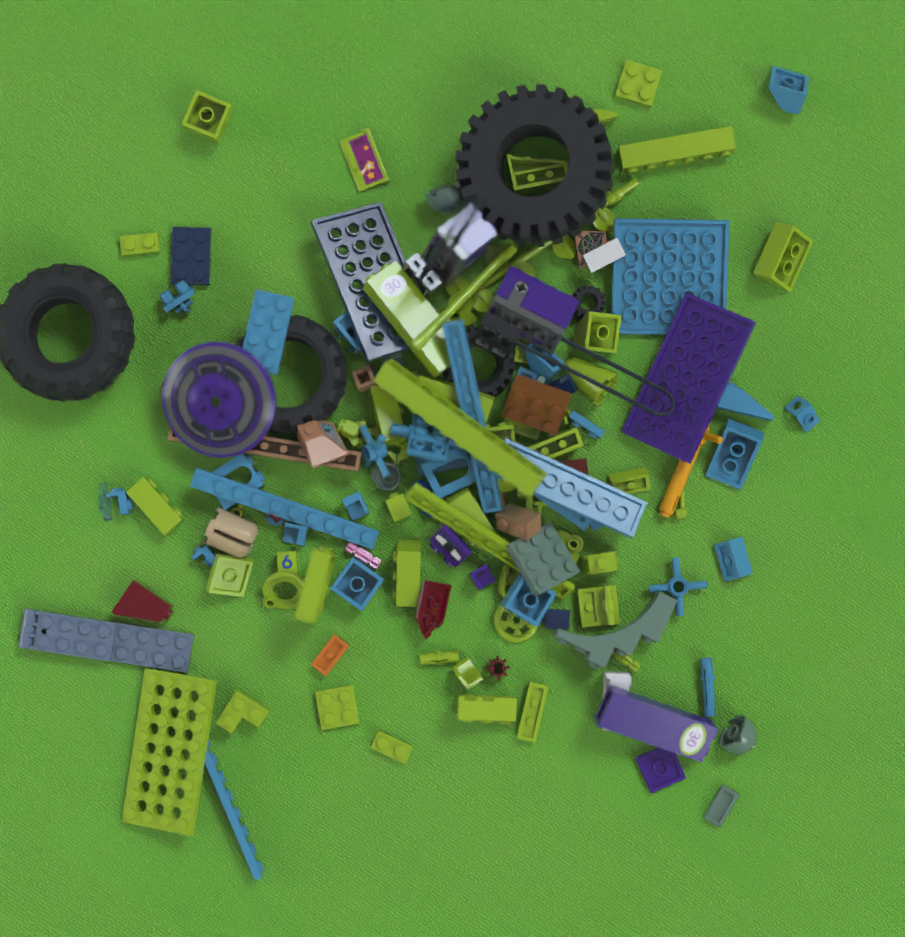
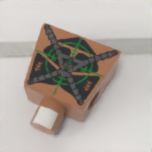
[573,231,613,270]

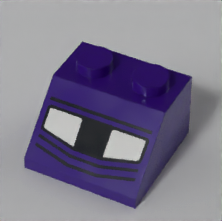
[429,524,472,568]

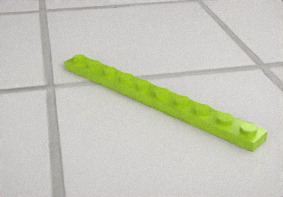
[404,483,575,600]

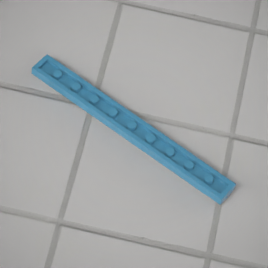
[442,319,504,513]
[190,468,379,549]

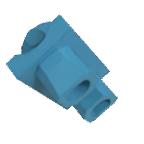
[160,279,195,313]

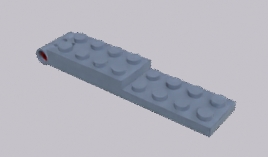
[18,608,194,673]

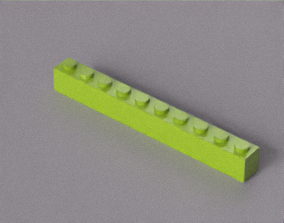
[374,359,548,497]

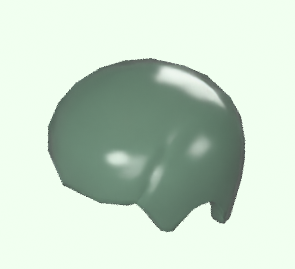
[371,461,402,491]

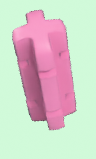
[345,542,381,569]

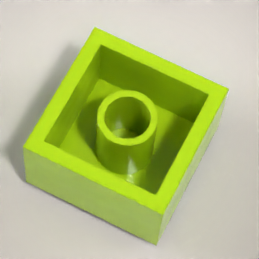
[181,90,234,144]

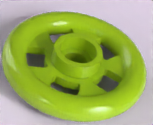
[493,604,539,643]

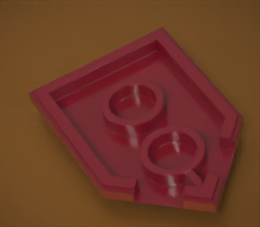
[415,580,452,640]

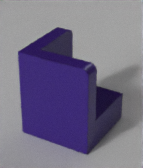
[470,564,495,590]

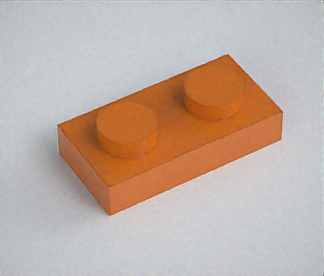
[311,634,350,676]

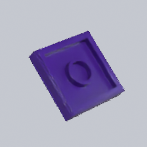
[635,747,686,793]

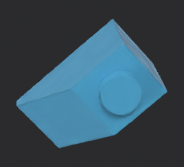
[524,343,565,385]

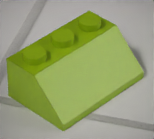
[753,222,813,293]

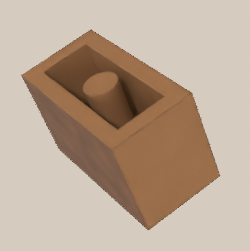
[496,503,541,540]

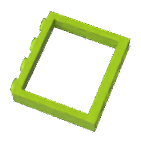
[295,546,337,624]

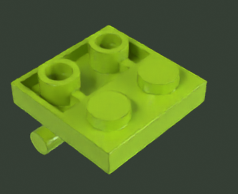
[577,585,620,628]

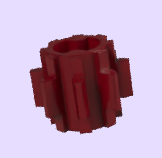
[486,656,510,680]

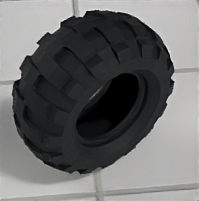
[0,263,135,402]

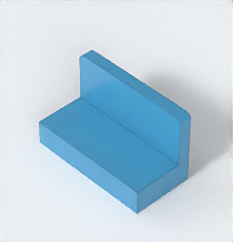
[714,537,752,581]

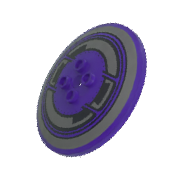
[162,342,276,458]

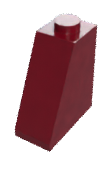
[111,580,174,622]

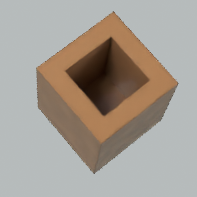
[352,365,378,393]

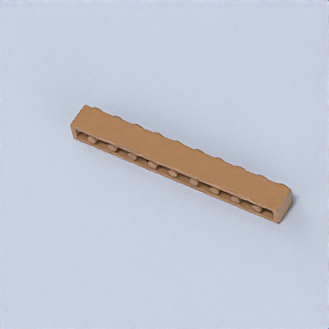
[167,428,362,472]

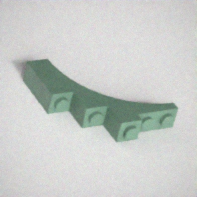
[552,592,677,670]

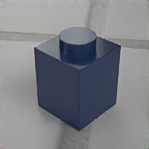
[541,609,570,630]

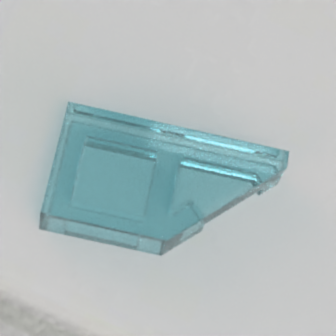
[99,483,112,521]

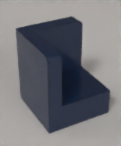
[548,374,577,394]

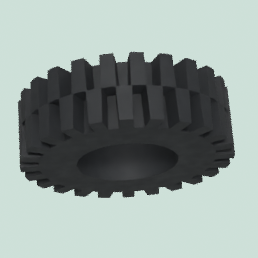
[456,84,614,247]

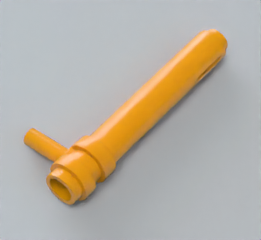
[658,423,723,518]

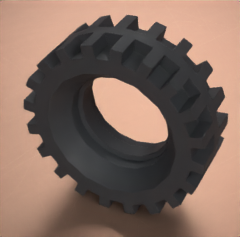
[443,326,515,396]

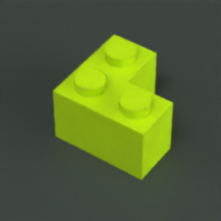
[216,689,271,734]

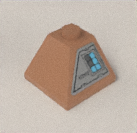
[297,420,349,469]

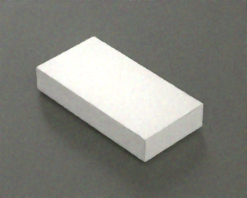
[583,238,626,273]

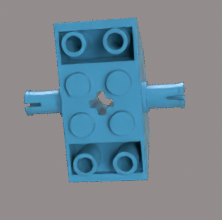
[390,413,466,462]

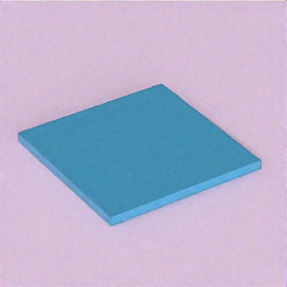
[611,218,730,335]

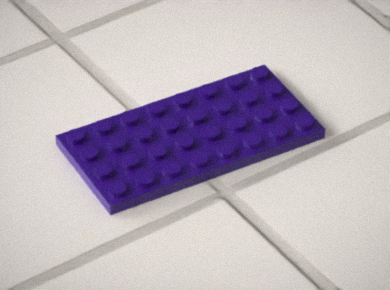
[621,293,756,464]

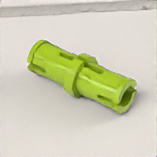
[420,650,459,665]

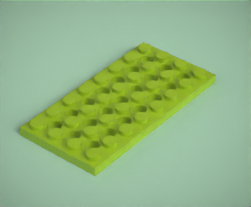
[121,668,217,836]

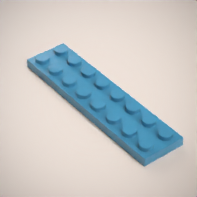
[490,438,647,538]

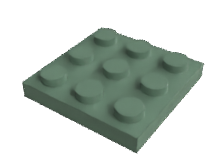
[506,522,580,597]

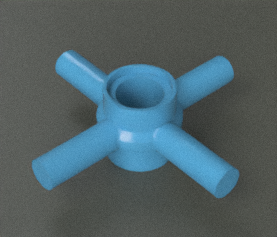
[359,425,390,478]
[649,558,707,616]

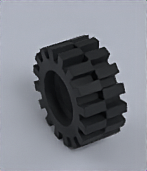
[572,285,606,319]

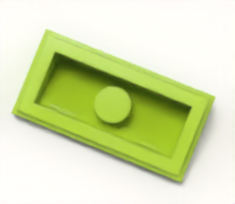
[609,467,651,494]

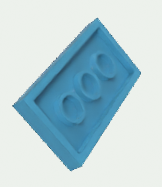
[243,290,294,375]

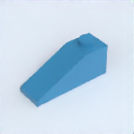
[717,382,774,421]

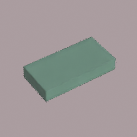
[703,784,740,828]

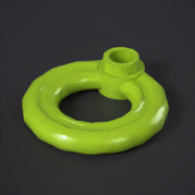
[262,571,304,609]

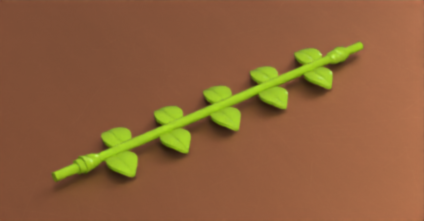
[398,179,639,337]

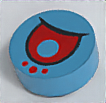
[266,513,285,526]

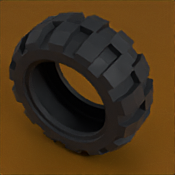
[236,314,348,433]

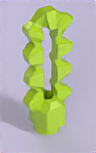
[337,418,408,465]

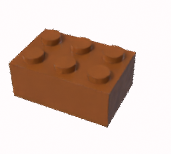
[502,374,571,436]

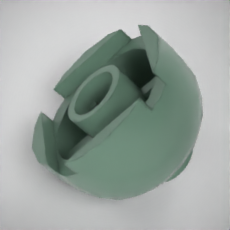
[424,181,463,215]
[719,715,757,755]

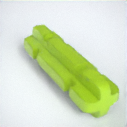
[611,649,640,673]

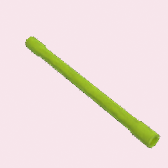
[409,243,517,352]

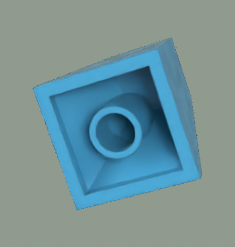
[769,66,809,114]

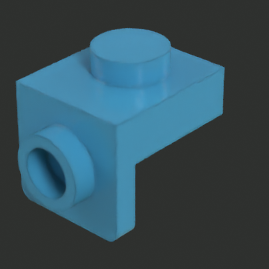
[106,487,134,515]

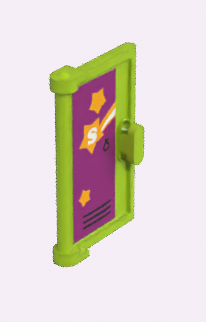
[339,128,391,192]

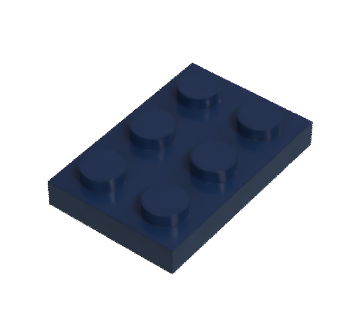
[171,227,212,286]

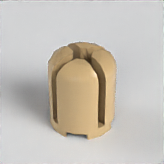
[203,508,258,558]

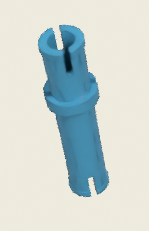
[700,657,716,717]

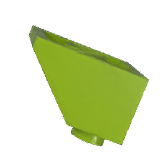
[572,311,622,353]

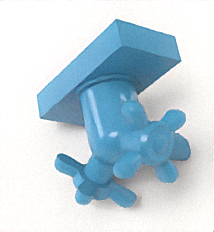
[332,312,370,354]

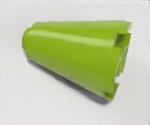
[564,357,618,406]

